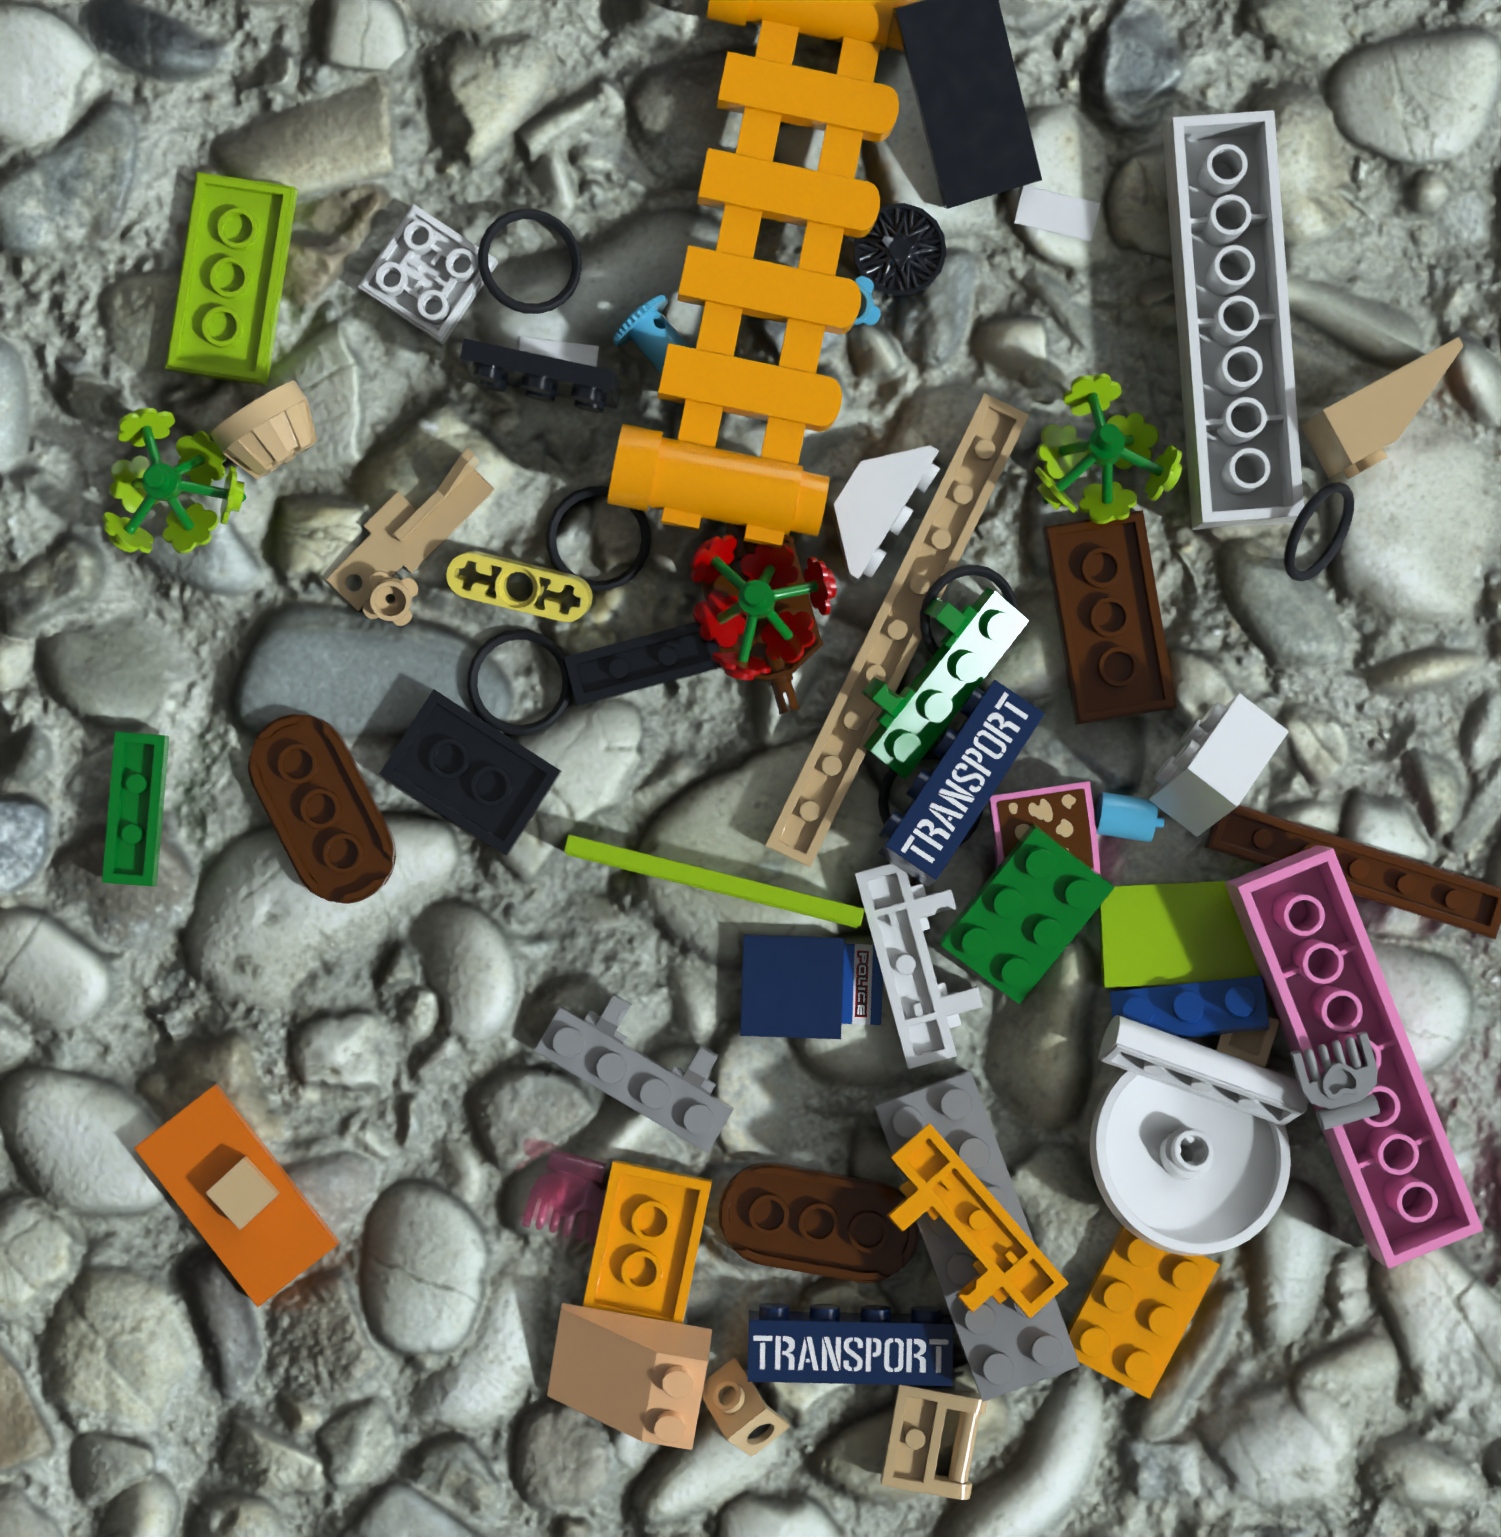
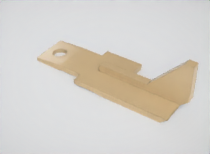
[326,448,494,612]

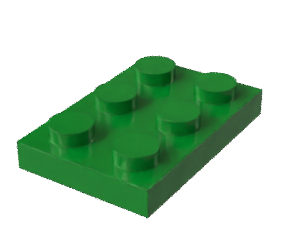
[939,823,1115,1005]

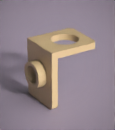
[702,1358,790,1456]

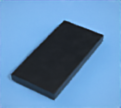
[893,0,1042,209]

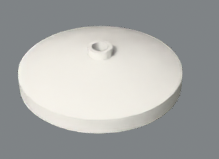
[1090,1070,1291,1256]

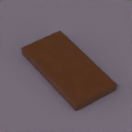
[1042,510,1177,725]

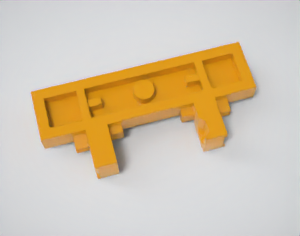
[887,1123,1069,1319]

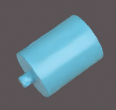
[1095,792,1164,842]

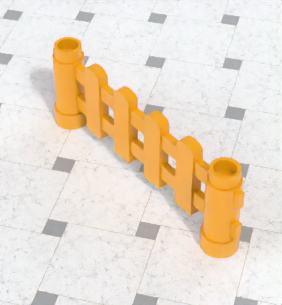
[607,0,919,548]

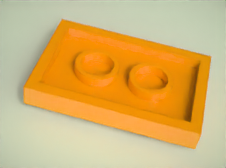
[583,1159,712,1324]
[1067,1225,1220,1399]

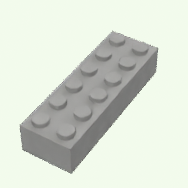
[874,1070,1080,1402]

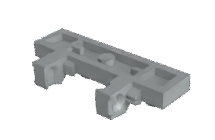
[534,994,734,1153]

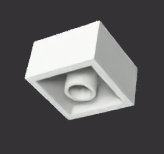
[1149,693,1289,837]

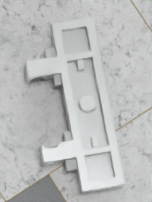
[855,863,983,1069]

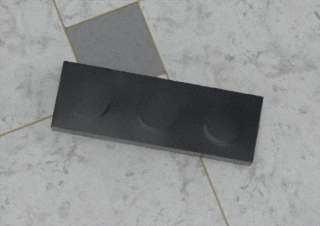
[564,622,723,707]

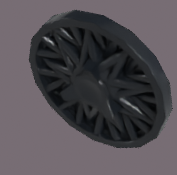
[853,203,947,298]

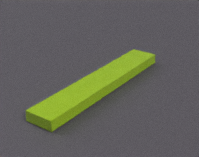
[564,835,865,928]

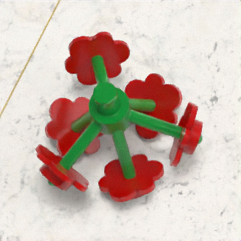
[690,535,837,680]

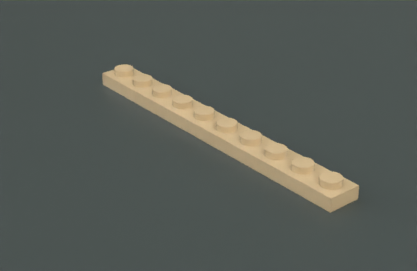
[765,393,1029,868]

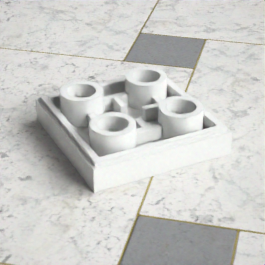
[358,204,498,345]

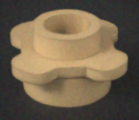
[363,570,418,626]

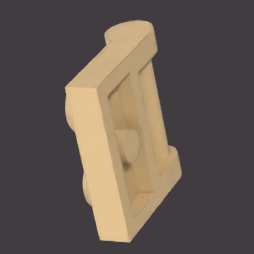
[880,1385,988,1500]

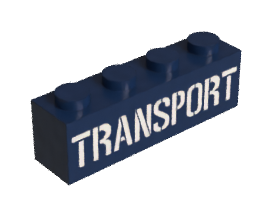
[878,679,1045,886]
[748,1303,954,1386]

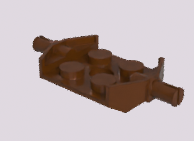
[700,523,823,715]

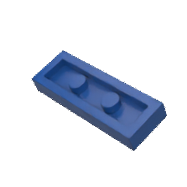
[1110,976,1269,1038]

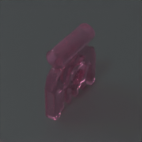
[522,1149,607,1245]

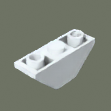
[832,445,940,584]

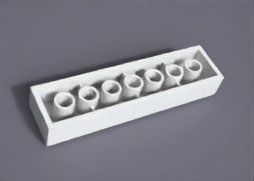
[1163,110,1304,530]

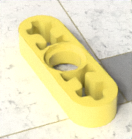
[446,551,592,622]

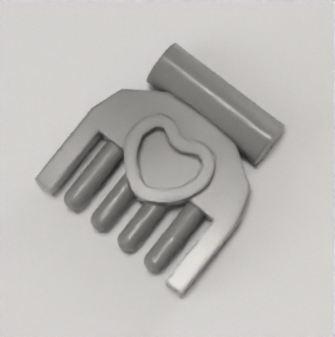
[1290,1031,1380,1131]

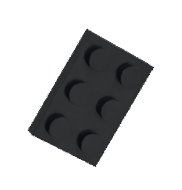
[460,338,621,413]
[379,689,562,856]

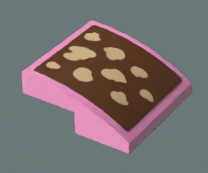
[988,781,1101,875]

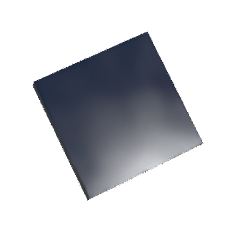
[740,934,844,1039]

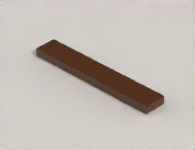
[1205,805,1501,939]

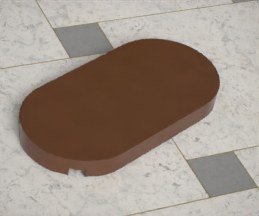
[248,714,396,904]
[719,1162,919,1283]

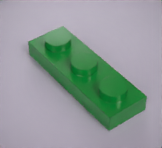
[102,732,170,887]

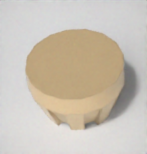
[209,380,318,479]

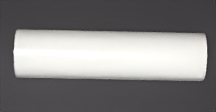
[1098,1015,1308,1126]

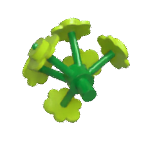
[1035,373,1182,524]
[102,408,246,554]

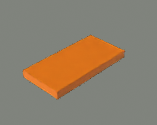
[134,1084,340,1307]

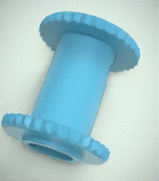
[613,295,692,374]

